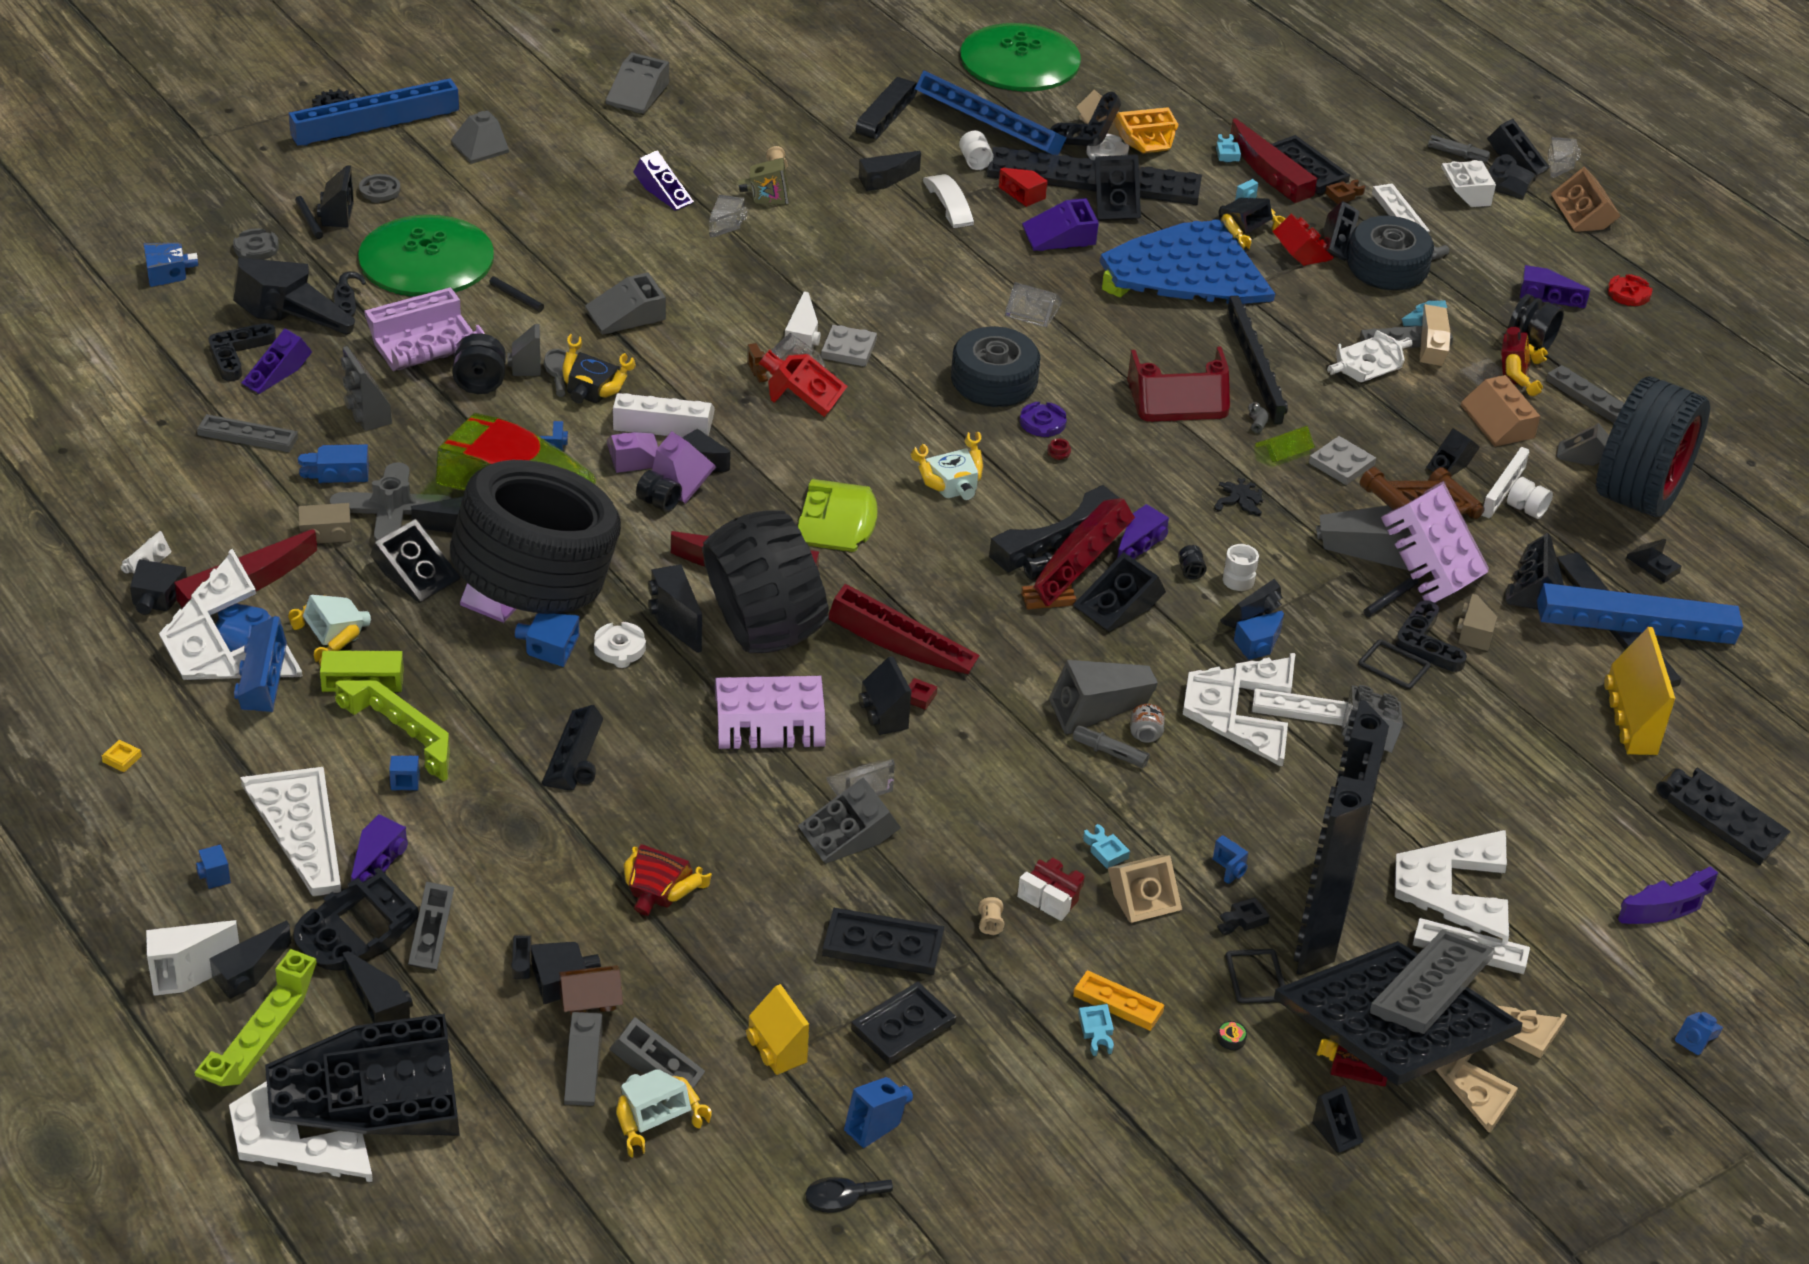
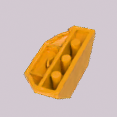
[1115,107,1178,153]

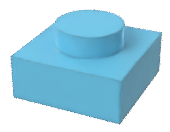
[1235,179,1258,200]

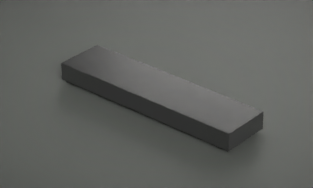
[197,414,298,453]

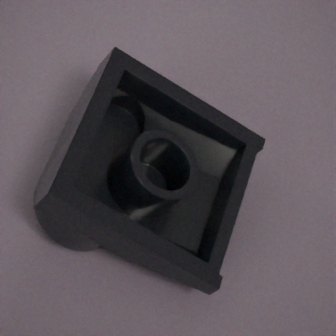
[1488,154,1537,200]
[1220,578,1283,628]

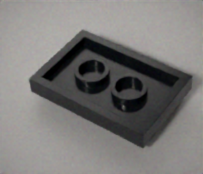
[851,981,956,1065]

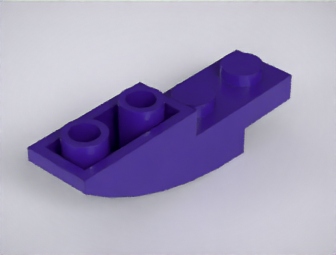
[1618,866,1718,924]

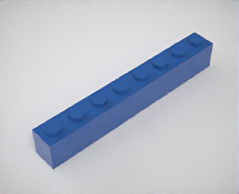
[915,70,1066,155]
[289,78,459,146]
[1537,583,1743,644]

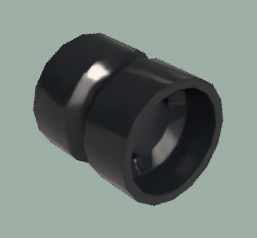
[636,470,682,512]

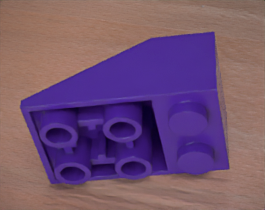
[1022,198,1099,251]

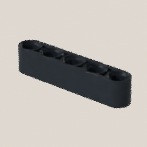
[855,77,917,140]

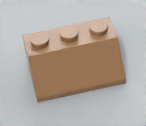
[1551,167,1621,232]
[1461,375,1540,447]

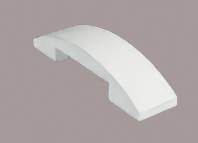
[923,174,974,228]

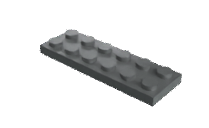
[1370,929,1494,1034]

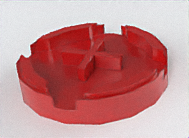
[1607,274,1653,306]

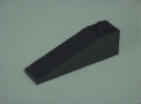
[1505,533,1564,609]

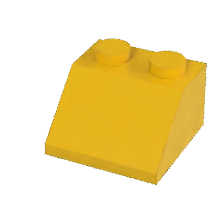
[746,984,809,1075]

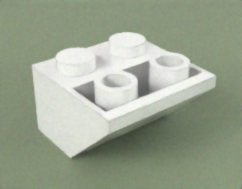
[1441,160,1496,207]

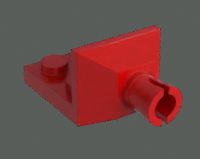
[758,349,848,417]

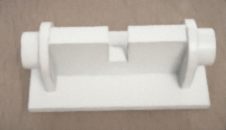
[121,531,171,574]

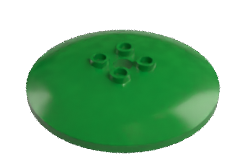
[960,23,1081,92]
[358,215,494,297]

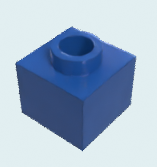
[389,756,420,790]
[196,844,231,889]

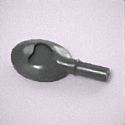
[544,349,566,397]

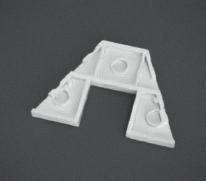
[159,549,303,680]
[1183,653,1295,766]
[1395,830,1509,944]
[229,1082,373,1182]

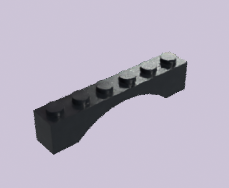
[989,485,1119,573]

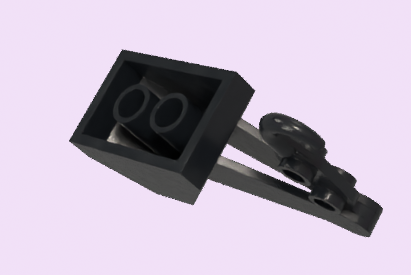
[233,257,366,334]

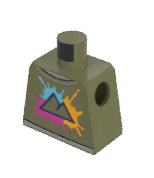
[738,158,789,204]

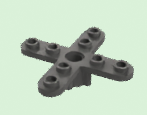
[330,462,452,542]

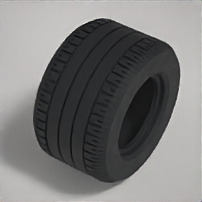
[450,460,621,614]

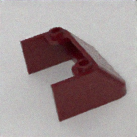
[1127,346,1230,422]

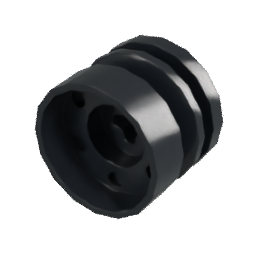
[1508,294,1564,350]

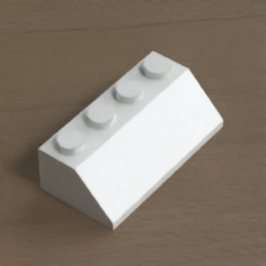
[613,393,715,437]

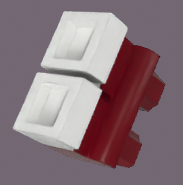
[1017,857,1085,921]

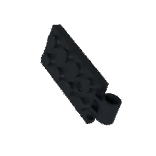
[1656,767,1791,866]

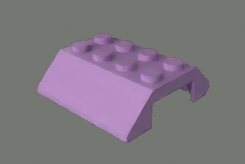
[364,287,485,371]
[1381,481,1489,602]
[715,676,825,749]

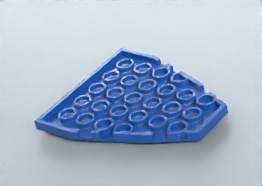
[1099,220,1275,304]

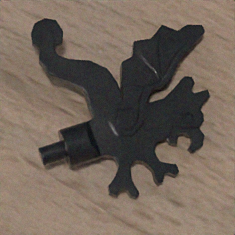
[1214,478,1264,516]

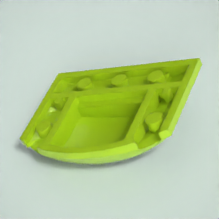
[798,479,877,552]

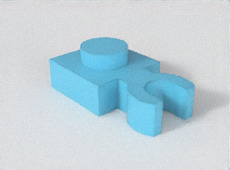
[1216,134,1241,162]
[1083,824,1130,869]
[1078,1004,1114,1056]

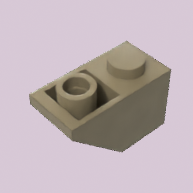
[1456,594,1497,651]

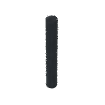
[295,196,323,239]
[489,276,544,312]
[1363,576,1418,617]

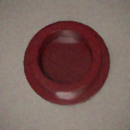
[1047,438,1071,460]

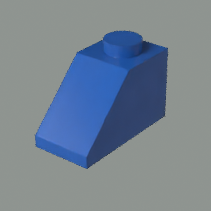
[1234,611,1284,660]

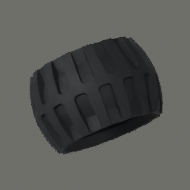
[702,510,829,653]

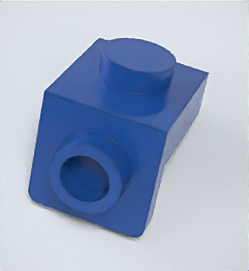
[538,421,568,458]
[1213,835,1248,884]
[1675,1012,1723,1055]

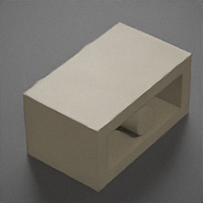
[299,503,352,543]

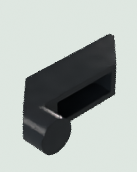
[512,934,532,979]

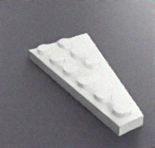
[240,767,341,896]

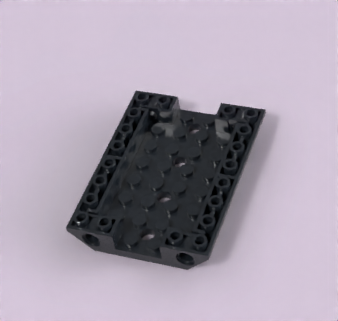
[1294,699,1389,975]

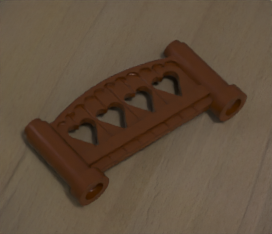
[1359,467,1485,519]

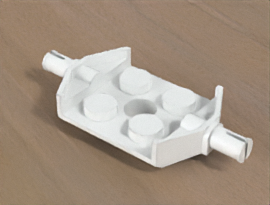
[1327,330,1412,382]

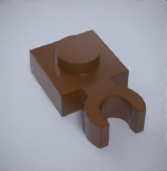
[1325,180,1366,204]
[747,343,768,383]

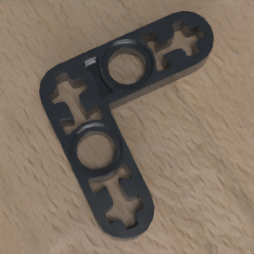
[1050,92,1121,146]
[208,323,276,381]
[1395,601,1467,672]

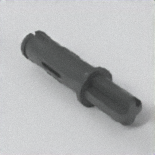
[1428,134,1490,163]
[1073,726,1150,769]

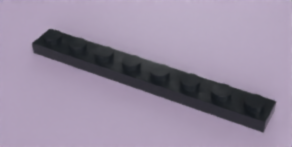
[1227,295,1288,424]

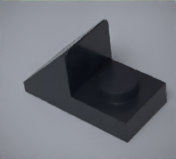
[1626,539,1682,583]

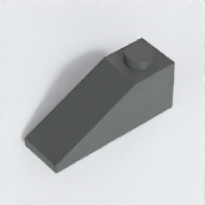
[408,882,454,971]
[564,1012,602,1106]
[609,1017,705,1088]

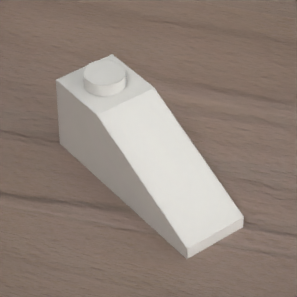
[784,292,821,354]

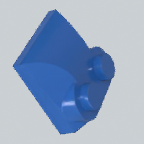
[215,603,272,652]

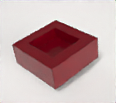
[909,678,937,710]

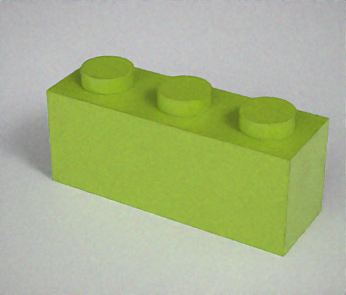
[320,651,404,692]

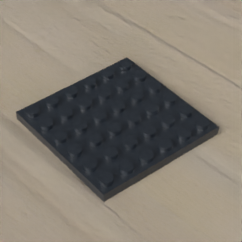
[1274,941,1523,1086]

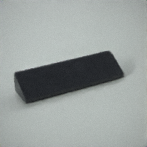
[542,705,603,791]

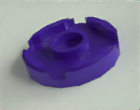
[1020,402,1067,437]

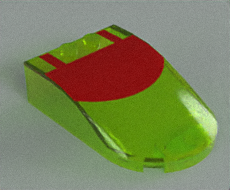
[436,413,596,490]

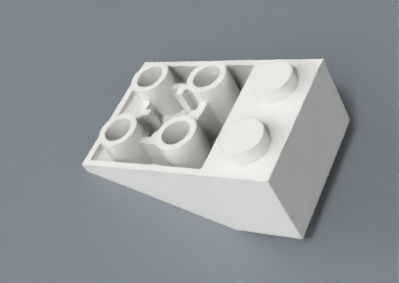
[146,920,239,995]

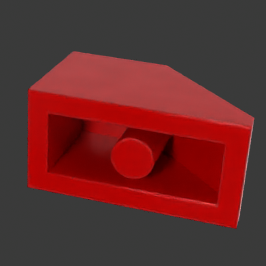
[999,168,1047,207]

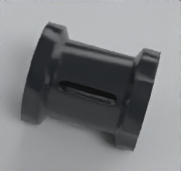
[1023,552,1052,580]

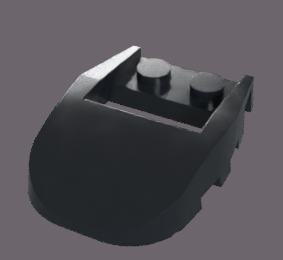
[293,867,419,971]

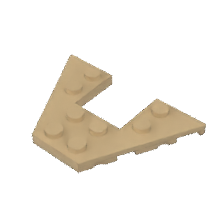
[1435,1006,1567,1133]

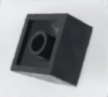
[317,165,354,227]
[858,656,911,735]

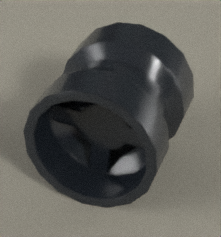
[1178,545,1207,580]

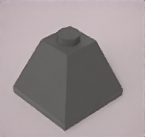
[451,111,509,164]

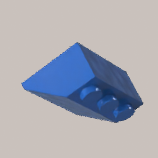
[234,616,287,712]

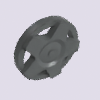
[359,174,400,203]

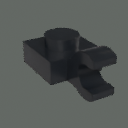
[1217,897,1270,935]

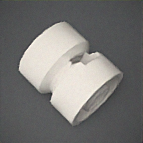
[959,131,993,170]
[1507,477,1553,519]
[1223,544,1259,591]

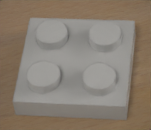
[821,325,877,367]
[1309,436,1376,485]

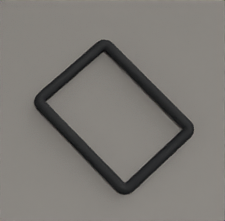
[1358,639,1431,689]
[1225,949,1285,1003]

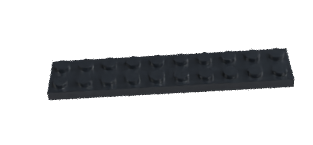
[987,147,1202,205]

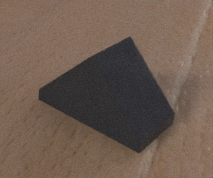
[1312,1085,1364,1153]

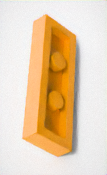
[1073,970,1164,1031]

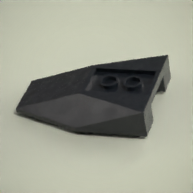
[265,1013,460,1136]

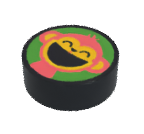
[1217,1021,1247,1050]

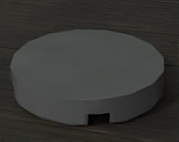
[233,228,279,260]

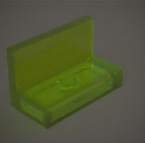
[1255,426,1315,462]

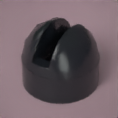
[573,760,596,784]

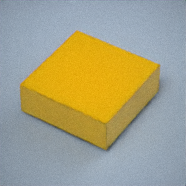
[102,740,142,772]

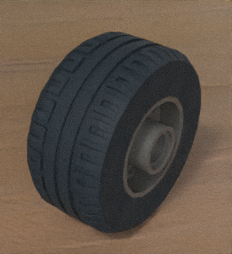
[1347,216,1434,290]
[951,326,1040,407]

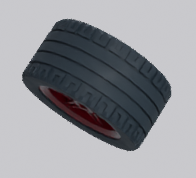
[1596,376,1710,517]

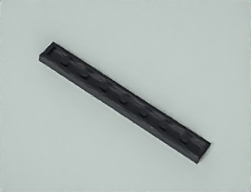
[1557,552,1681,687]

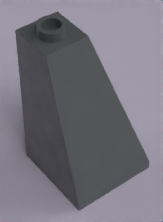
[1316,505,1417,571]
[1049,660,1158,734]

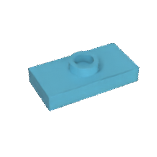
[1402,300,1447,327]

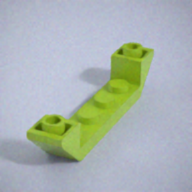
[335,680,450,782]
[194,949,316,1086]

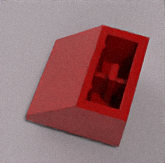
[1272,213,1334,266]

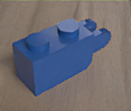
[298,444,369,483]

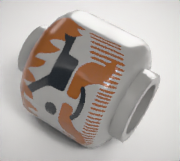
[1130,704,1165,743]

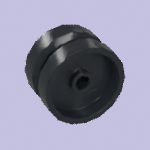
[452,333,506,394]

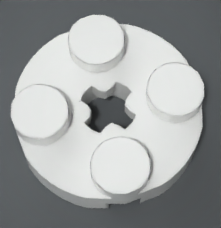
[1086,134,1129,160]
[594,622,646,668]

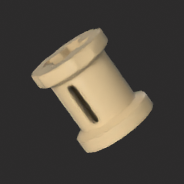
[766,146,788,169]
[978,897,1004,935]

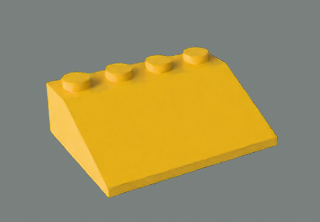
[1604,627,1675,755]

